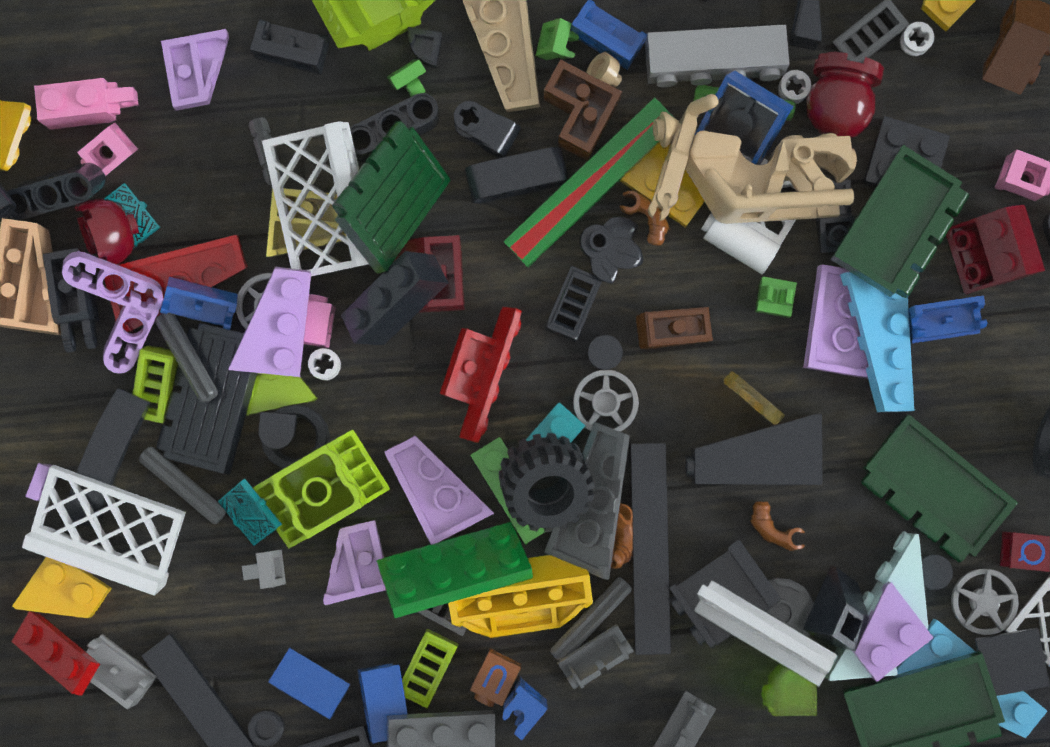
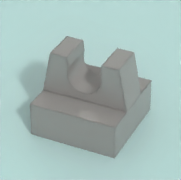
[242,549,286,589]

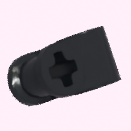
[454,101,521,158]

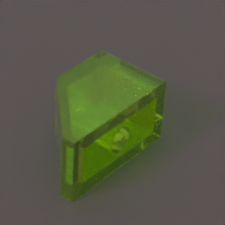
[762,664,817,716]

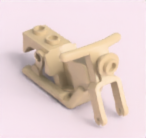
[648,94,857,224]

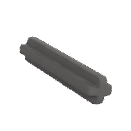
[155,313,218,403]
[139,447,226,524]
[550,577,632,661]

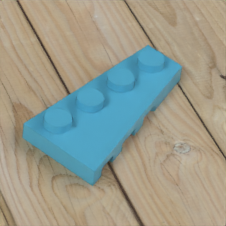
[840,272,914,412]
[897,619,1047,738]

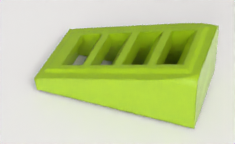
[133,345,178,424]
[402,629,459,708]

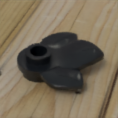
[579,217,643,284]

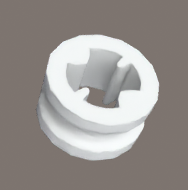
[900,22,934,56]
[778,70,811,104]
[308,348,341,380]

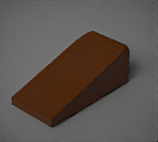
[636,307,713,349]

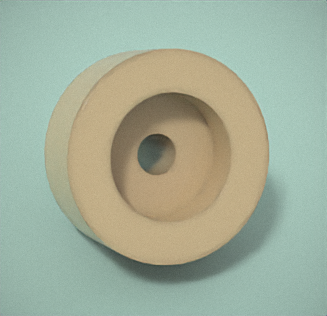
[586,52,622,87]

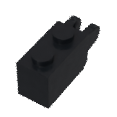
[43,248,99,353]

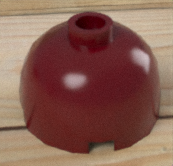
[75,199,139,271]

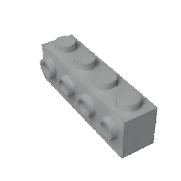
[645,25,790,87]

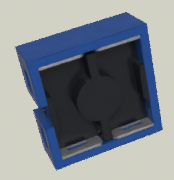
[695,71,794,165]

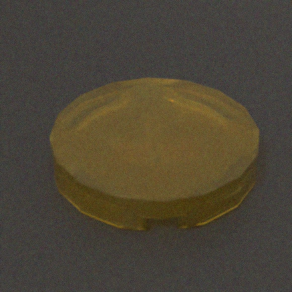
[723,370,785,425]

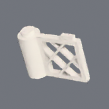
[701,158,795,274]

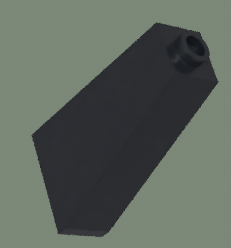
[685,414,822,485]

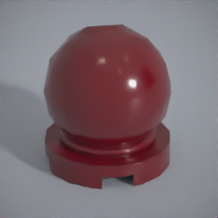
[807,52,884,138]

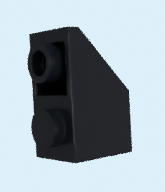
[803,566,869,651]

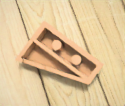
[0,218,61,336]

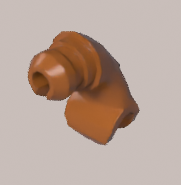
[620,191,670,246]
[750,502,805,551]
[611,503,633,569]

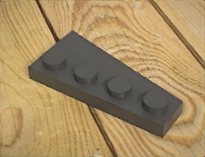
[544,422,630,580]

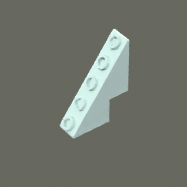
[824,531,928,681]

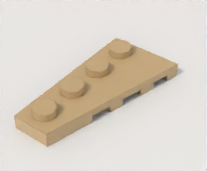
[463,0,541,112]

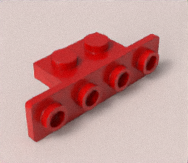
[440,307,522,443]

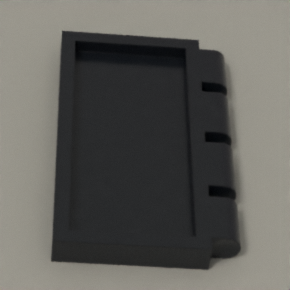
[156,323,257,475]

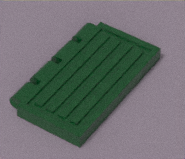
[332,121,451,274]
[831,145,969,298]
[861,414,1018,563]
[843,651,1005,747]

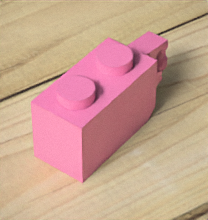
[34,78,139,130]

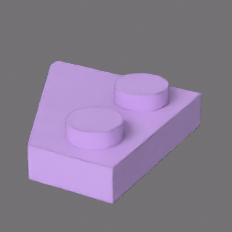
[161,29,229,111]
[323,520,385,605]
[852,581,933,681]

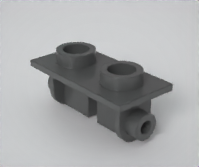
[557,624,634,689]
[653,690,716,747]

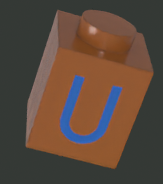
[470,648,521,707]

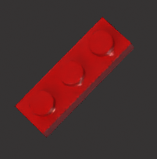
[11,611,100,696]

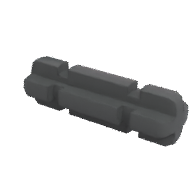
[249,117,283,185]

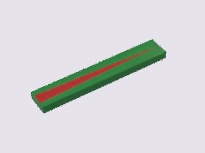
[504,98,673,267]

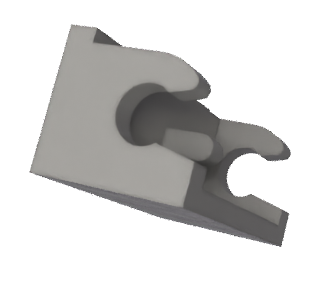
[86,634,157,710]

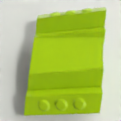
[312,0,435,51]
[253,430,390,548]

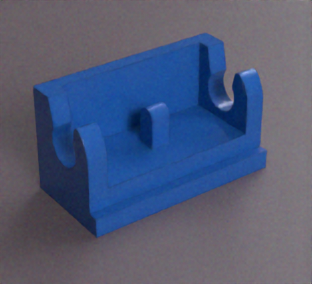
[571,0,647,70]
[160,277,238,330]
[908,295,987,344]
[269,648,350,720]
[357,663,408,743]
[503,677,548,740]

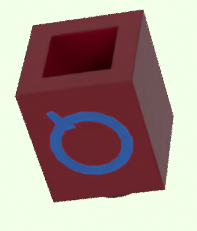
[1000,531,1050,572]

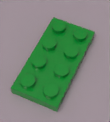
[376,522,533,618]

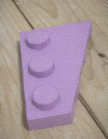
[803,264,869,379]
[228,267,311,377]
[384,436,494,544]

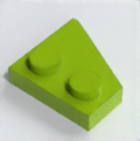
[246,373,317,416]

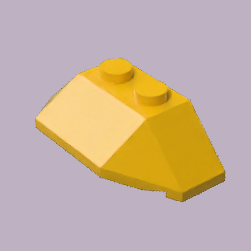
[448,555,593,638]

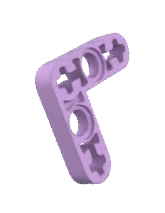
[62,251,163,373]

